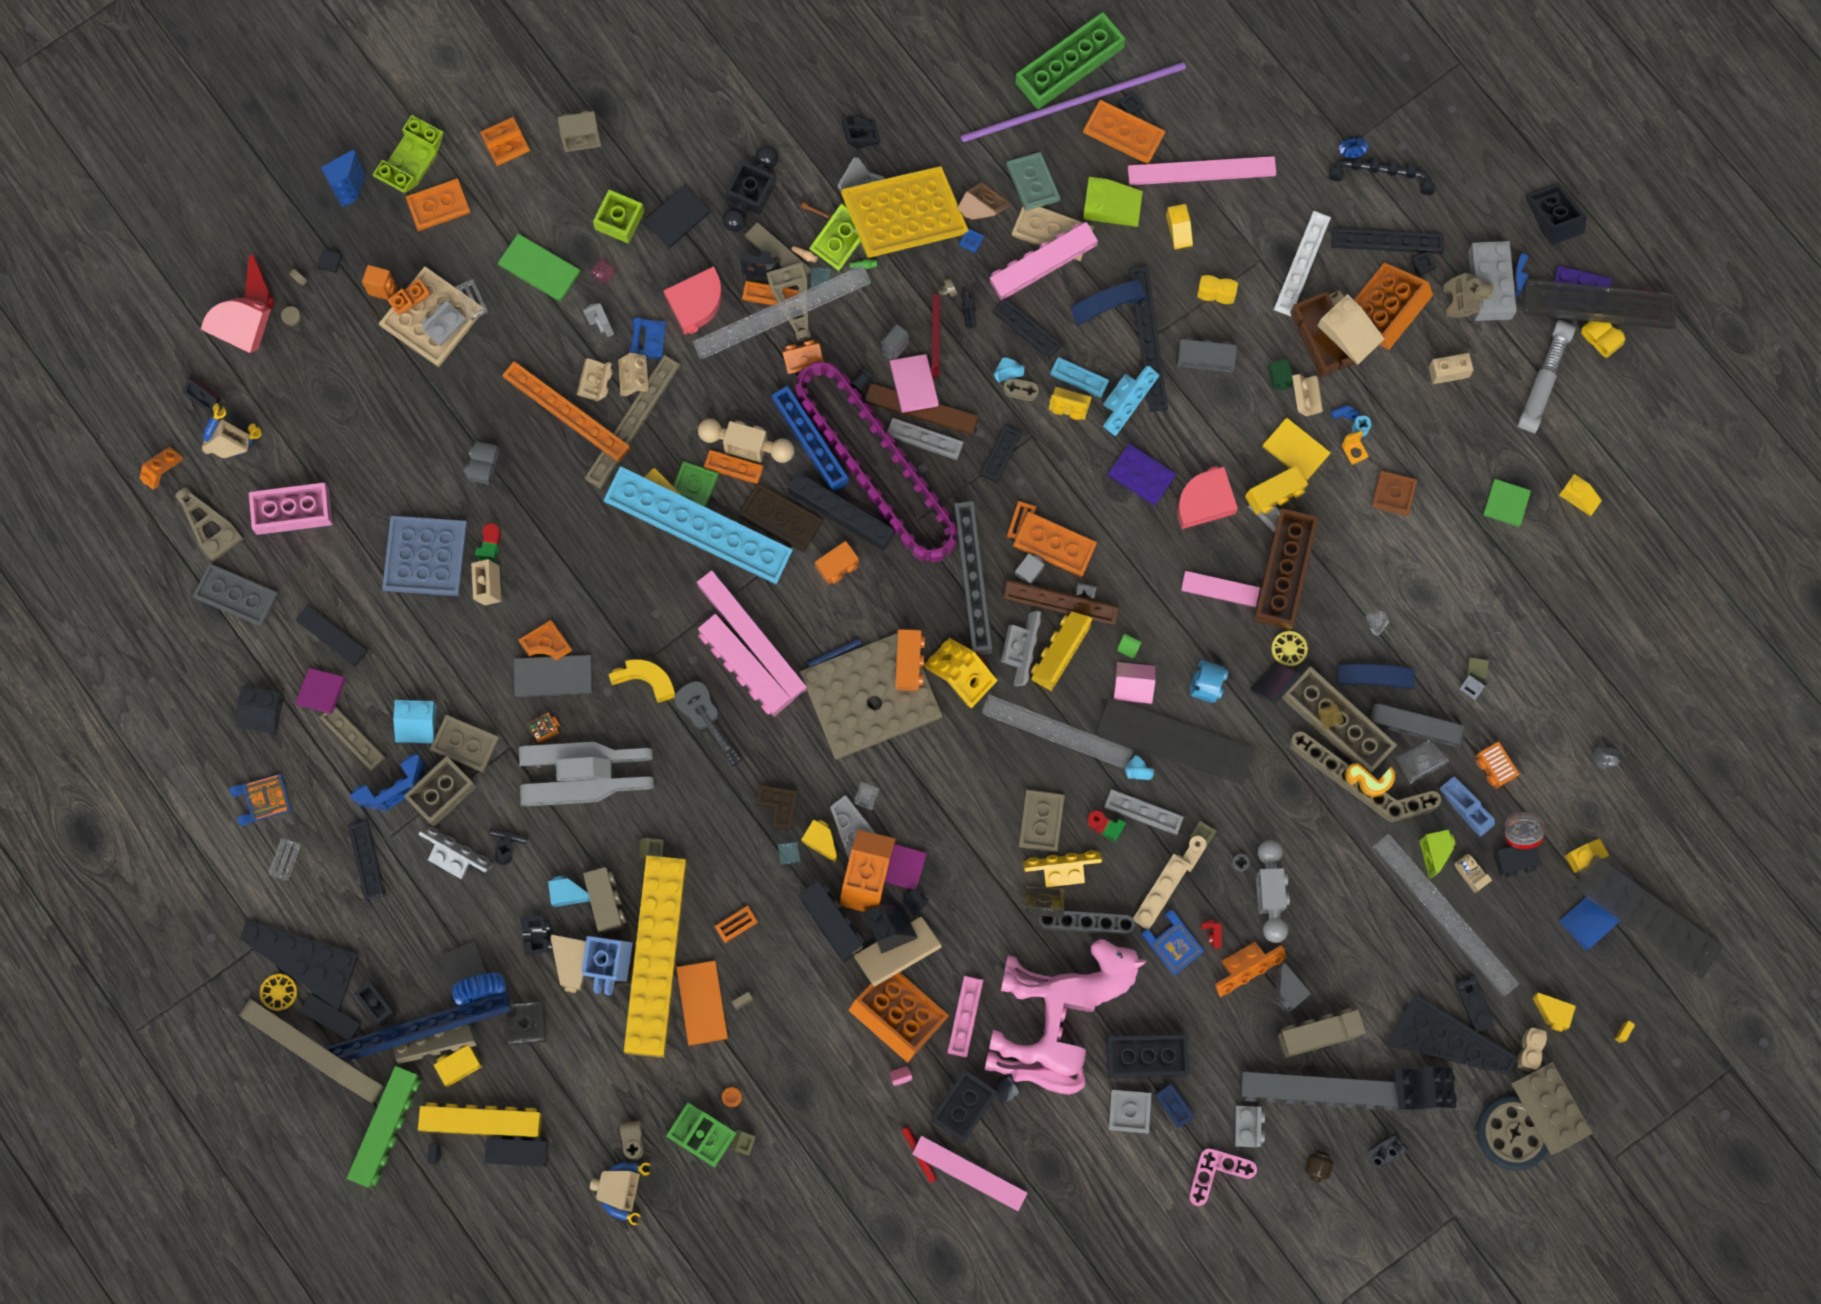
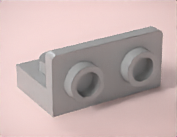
[422,300,467,347]
[583,303,614,337]
[1235,1106,1265,1148]

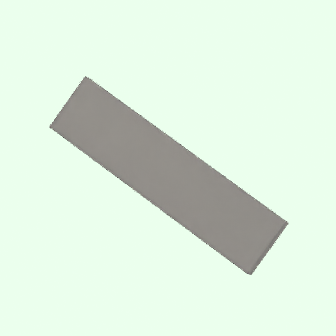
[887,418,963,460]
[1104,789,1184,835]

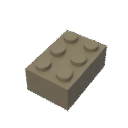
[404,756,476,827]
[583,867,627,935]

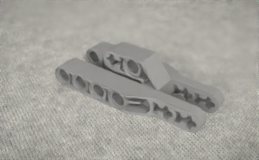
[519,742,654,806]

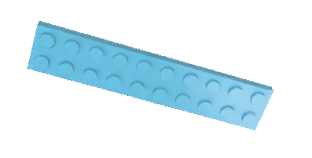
[604,466,793,584]

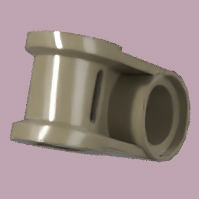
[620,1120,644,1160]

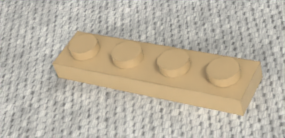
[1133,854,1190,930]

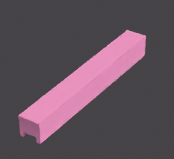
[697,570,807,702]

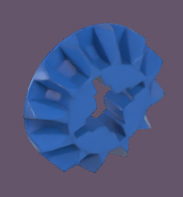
[1339,138,1369,158]

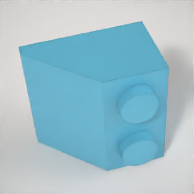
[393,700,437,744]

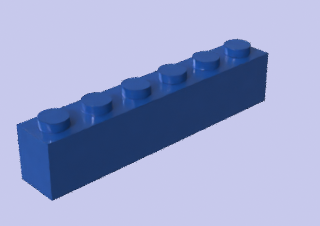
[771,386,848,493]

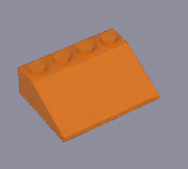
[1354,262,1433,350]
[848,972,949,1063]

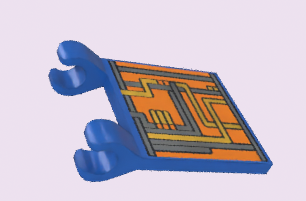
[229,774,291,826]

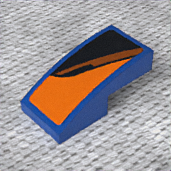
[1513,253,1528,297]

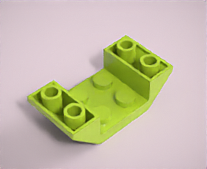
[373,115,443,193]

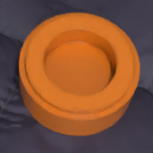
[722,1087,742,1108]

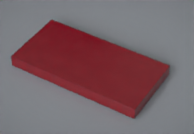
[932,294,940,378]

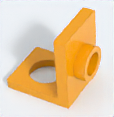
[1341,430,1369,465]

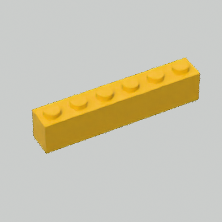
[418,1103,542,1137]

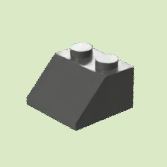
[1275,964,1311,1013]

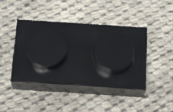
[182,376,221,414]

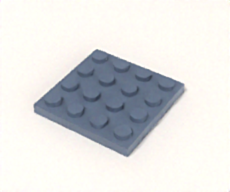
[382,516,467,596]

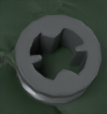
[1232,854,1250,872]

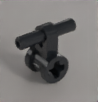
[489,828,528,865]

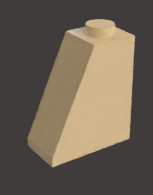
[551,935,586,993]

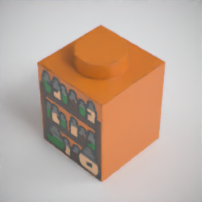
[528,713,560,744]

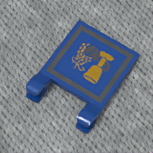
[1141,910,1204,975]

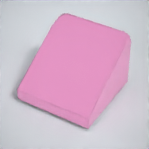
[890,1066,912,1086]

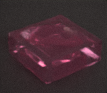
[589,259,616,285]

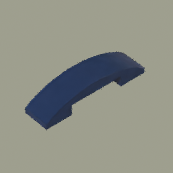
[1070,280,1146,326]
[1337,664,1415,689]

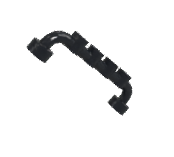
[1328,156,1435,195]

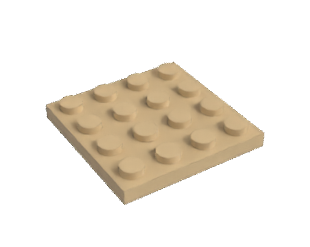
[379,267,484,367]

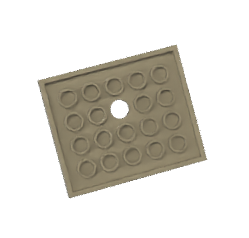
[800,633,943,761]

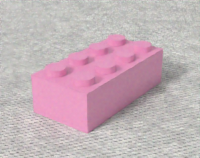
[249,483,333,535]

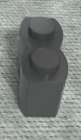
[881,324,910,361]
[464,441,499,485]

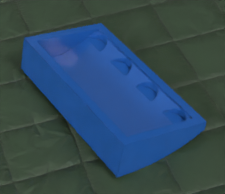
[1559,870,1646,950]

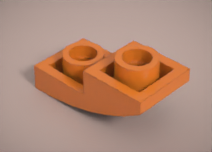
[388,278,432,315]

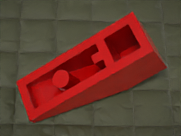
[245,255,274,315]

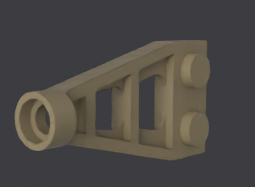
[766,262,811,342]
[175,487,243,562]

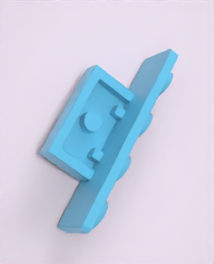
[1103,366,1159,436]

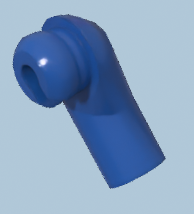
[1330,405,1359,421]

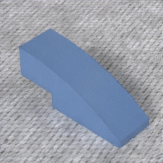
[1440,777,1495,837]

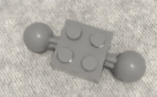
[1256,840,1289,943]

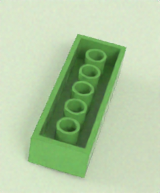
[1016,12,1125,110]

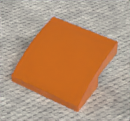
[480,117,530,166]

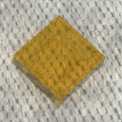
[1318,704,1344,729]

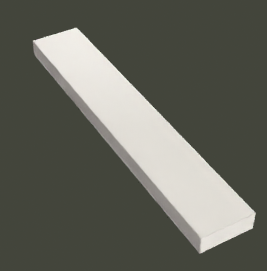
[1274,211,1331,316]

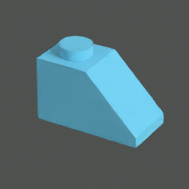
[548,876,590,907]

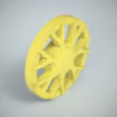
[1271,631,1308,667]

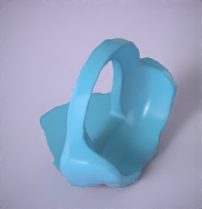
[994,358,1024,382]
[1125,756,1154,780]

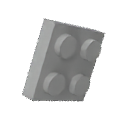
[1109,1090,1151,1134]

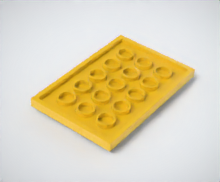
[841,166,969,258]

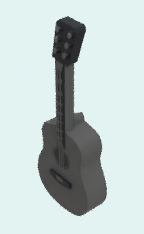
[675,682,742,767]

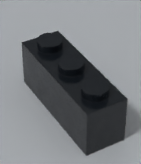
[484,1135,549,1167]

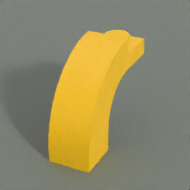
[609,660,675,703]

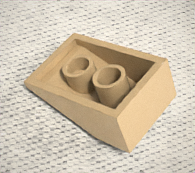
[1318,294,1384,365]

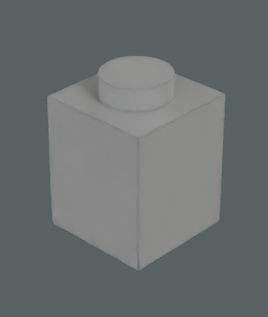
[1015,554,1044,585]

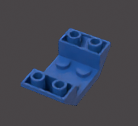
[349,754,425,811]

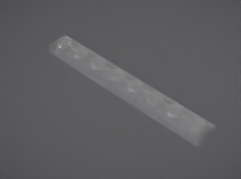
[982,695,1133,769]

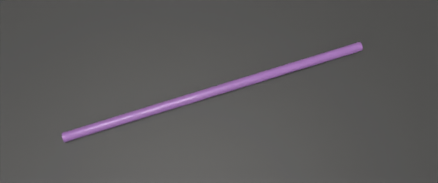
[960,62,1186,143]

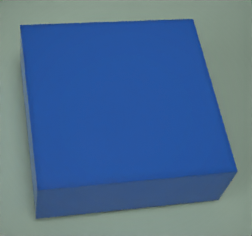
[959,228,984,254]

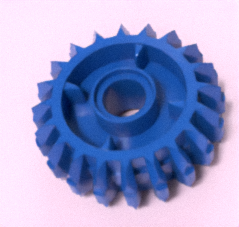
[452,972,506,1006]

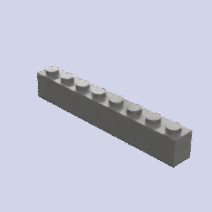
[954,501,992,656]
[1240,1072,1398,1111]

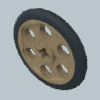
[1477,1095,1548,1171]

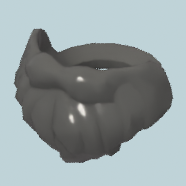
[1592,742,1623,769]

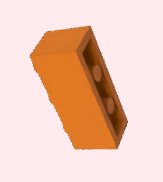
[896,630,925,691]

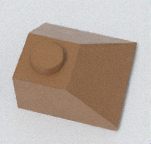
[957,182,1011,220]

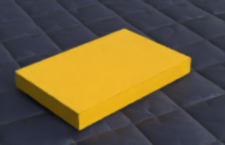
[1262,418,1331,481]

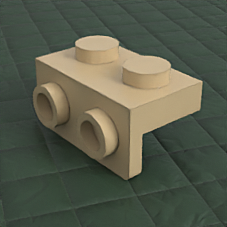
[577,358,612,401]

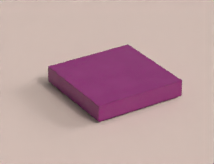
[295,668,346,714]
[884,844,927,890]

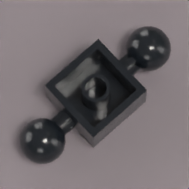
[723,146,779,232]

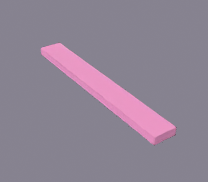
[1127,156,1276,185]

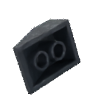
[1526,183,1587,245]

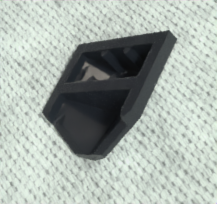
[842,115,880,149]

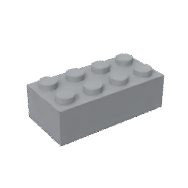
[1468,241,1516,321]

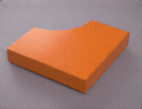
[518,620,572,661]

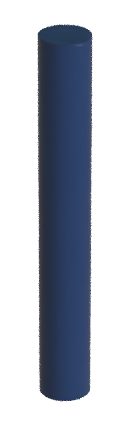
[807,638,862,668]

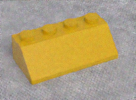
[1031,612,1092,691]

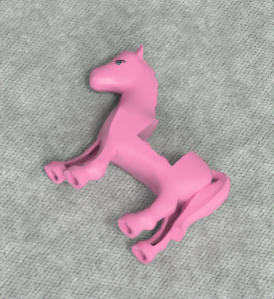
[985,939,1146,1095]

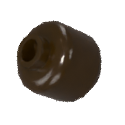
[1305,1151,1334,1182]

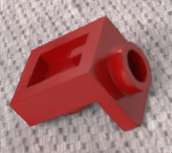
[1200,920,1222,949]

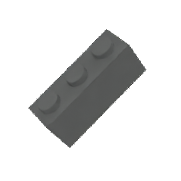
[1177,338,1237,373]

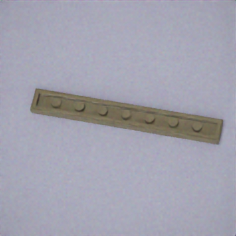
[585,355,681,489]

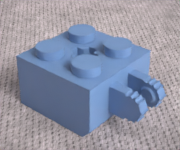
[582,936,633,995]

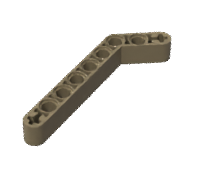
[1289,732,1441,822]
[239,999,384,1104]

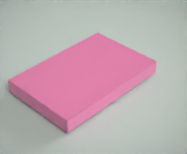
[890,354,939,413]

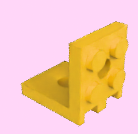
[924,638,997,708]

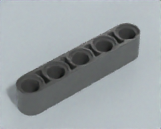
[1369,704,1465,747]
[1038,910,1135,935]

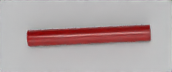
[901,1127,937,1183]

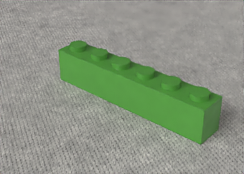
[347,1066,421,1189]

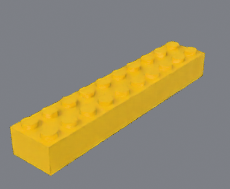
[624,856,687,1058]

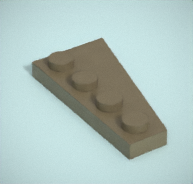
[392,1024,476,1064]

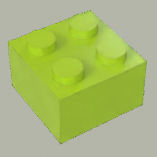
[593,190,644,244]

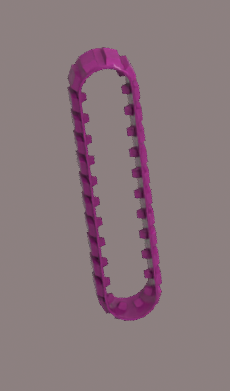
[795,361,958,563]

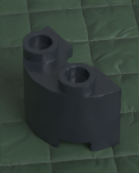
[520,914,553,956]

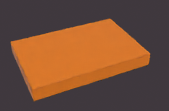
[405,178,471,231]

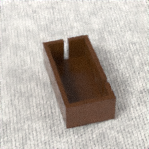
[1290,291,1355,378]

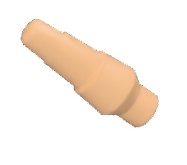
[791,246,818,263]

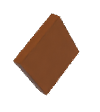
[1371,470,1418,516]

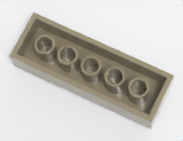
[1282,666,1397,773]

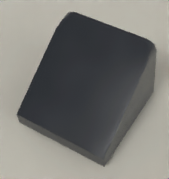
[993,1076,1020,1105]

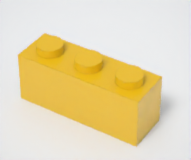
[1245,466,1308,515]

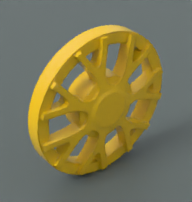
[260,974,297,1011]

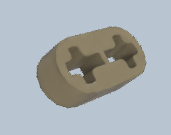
[1003,379,1039,401]

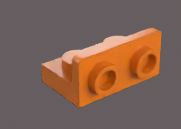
[782,339,824,374]

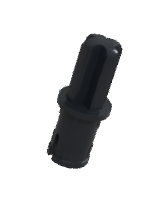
[961,291,977,329]

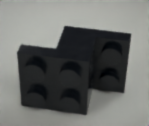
[1395,1067,1457,1110]

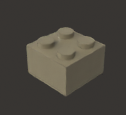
[558,111,601,152]

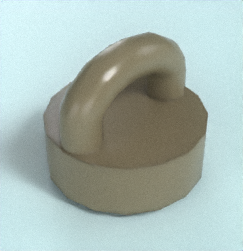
[939,278,958,297]

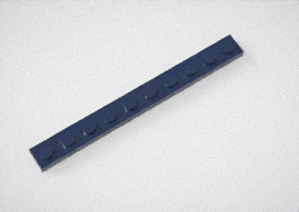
[324,992,511,1062]

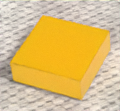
[1615,1021,1635,1043]

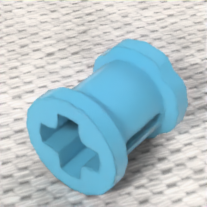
[1352,416,1371,437]

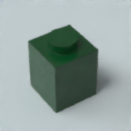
[1267,359,1293,391]

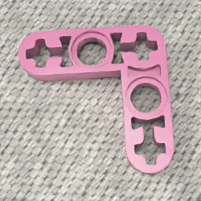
[1189,1149,1257,1206]

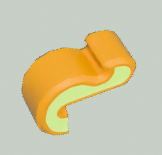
[1345,763,1395,797]

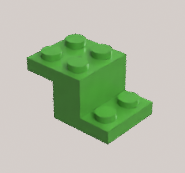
[666,1103,737,1168]

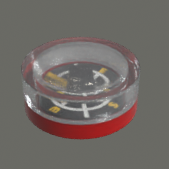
[1504,812,1544,849]

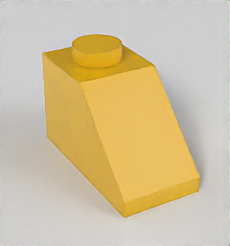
[1166,204,1193,250]
[1559,474,1602,516]
[801,820,837,862]
[1565,838,1609,873]
[1533,993,1576,1032]

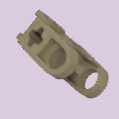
[1443,273,1494,318]

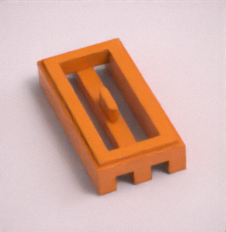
[1007,501,1036,540]
[715,905,758,943]

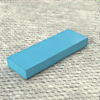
[1050,357,1109,398]

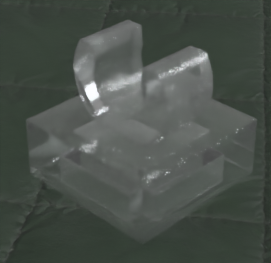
[1365,610,1389,636]

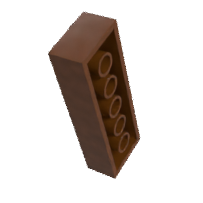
[1254,508,1318,630]

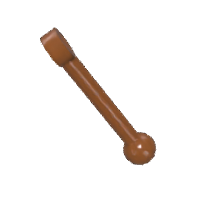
[801,202,833,220]

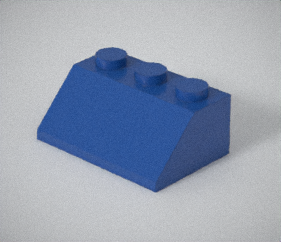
[321,149,366,207]

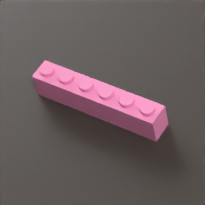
[990,222,1098,301]
[698,614,791,717]

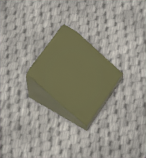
[639,838,664,859]

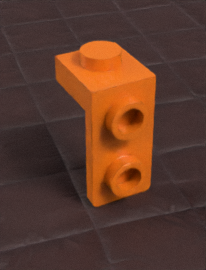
[140,447,183,490]

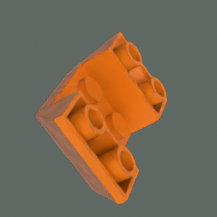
[839,830,896,912]

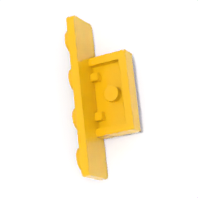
[1023,850,1102,887]

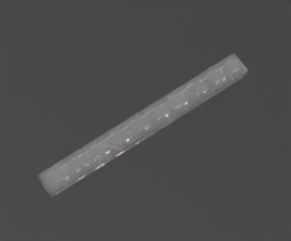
[692,265,871,359]
[1373,834,1519,997]

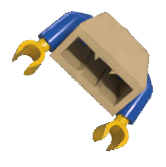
[202,403,261,458]
[590,1162,651,1225]

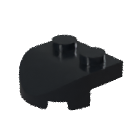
[740,250,781,278]

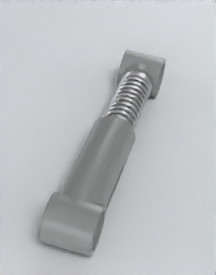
[1517,319,1577,434]

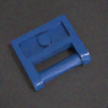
[629,318,666,359]

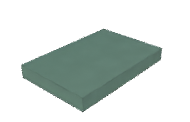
[1006,152,1060,211]

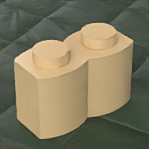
[1517,1028,1547,1072]

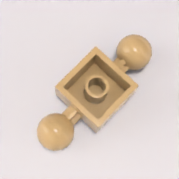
[698,419,795,463]

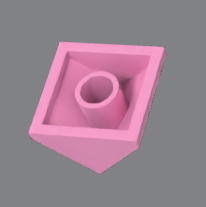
[1114,662,1155,704]

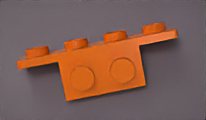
[1215,942,1287,997]

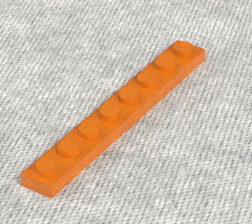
[502,361,631,463]

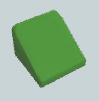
[1117,634,1141,658]

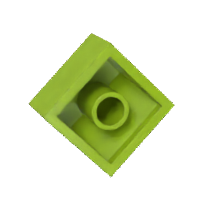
[1419,830,1455,879]

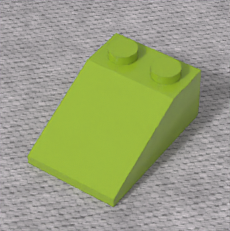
[1083,177,1143,227]
[809,202,861,271]

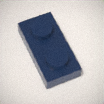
[1155,1084,1194,1129]

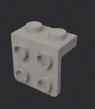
[838,157,885,191]

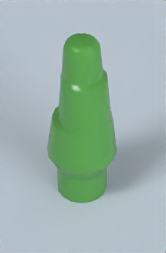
[849,259,878,269]

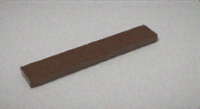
[865,383,978,435]
[1003,579,1119,625]

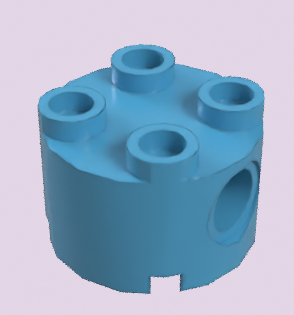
[1190,660,1228,703]

